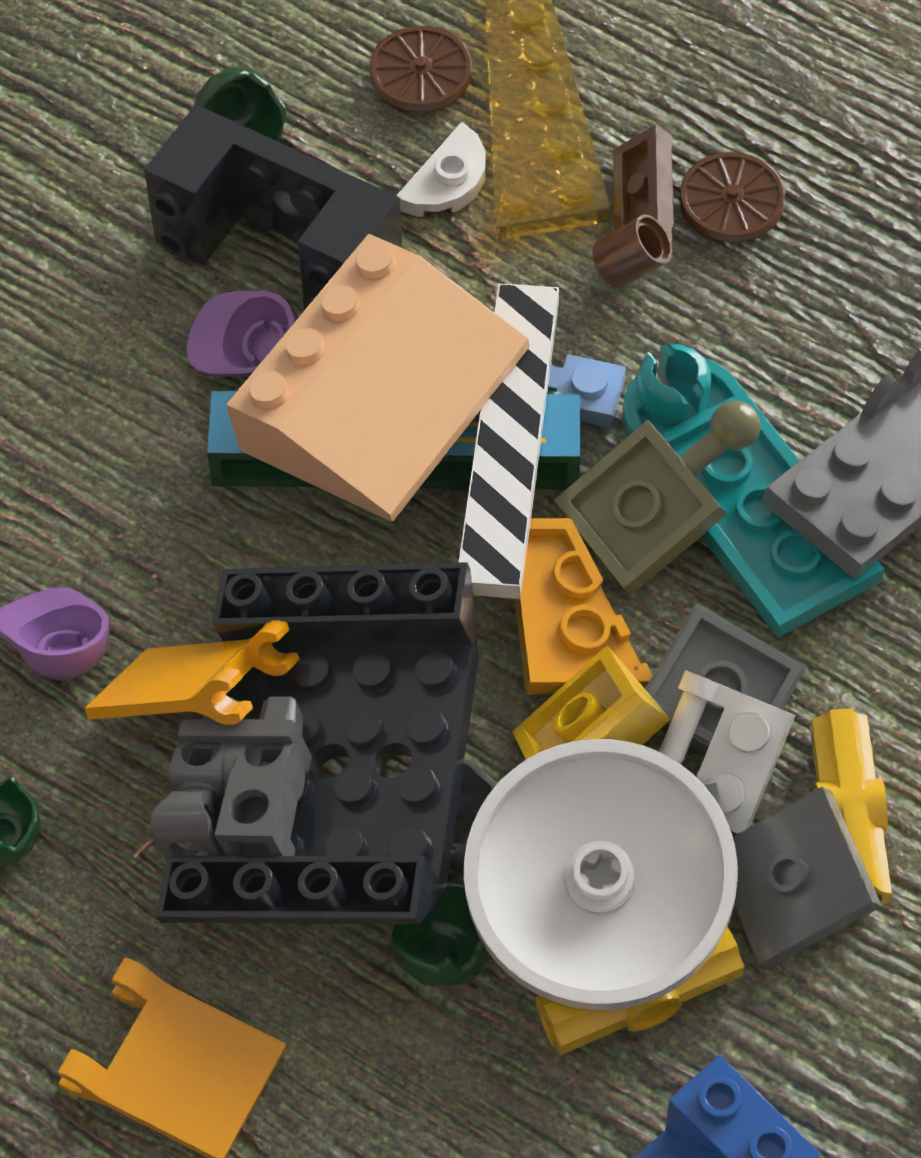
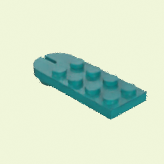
[623,344,884,638]

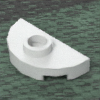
[396,122,486,217]

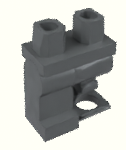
[151,696,312,860]

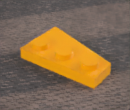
[514,518,653,695]

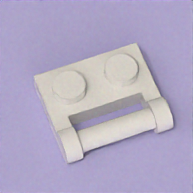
[659,670,796,834]

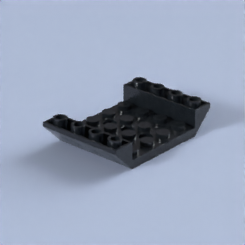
[156,562,479,924]

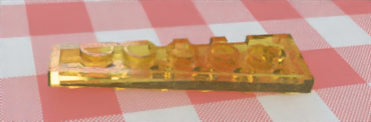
[485,0,611,241]

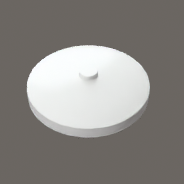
[464,739,738,1010]

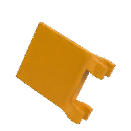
[84,620,299,725]
[58,958,286,1158]

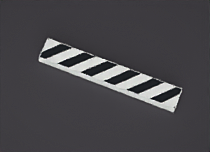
[459,283,559,599]

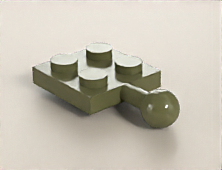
[554,401,760,595]

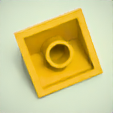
[512,646,671,759]

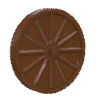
[370,26,472,112]
[680,152,785,243]

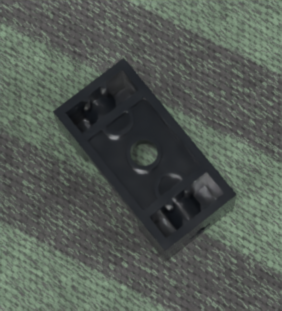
[144,104,402,310]

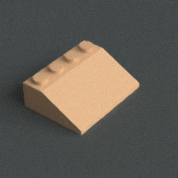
[226,234,530,522]

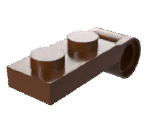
[592,125,674,288]

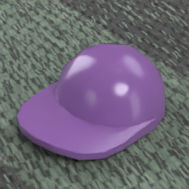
[186,290,298,378]
[0,588,110,681]

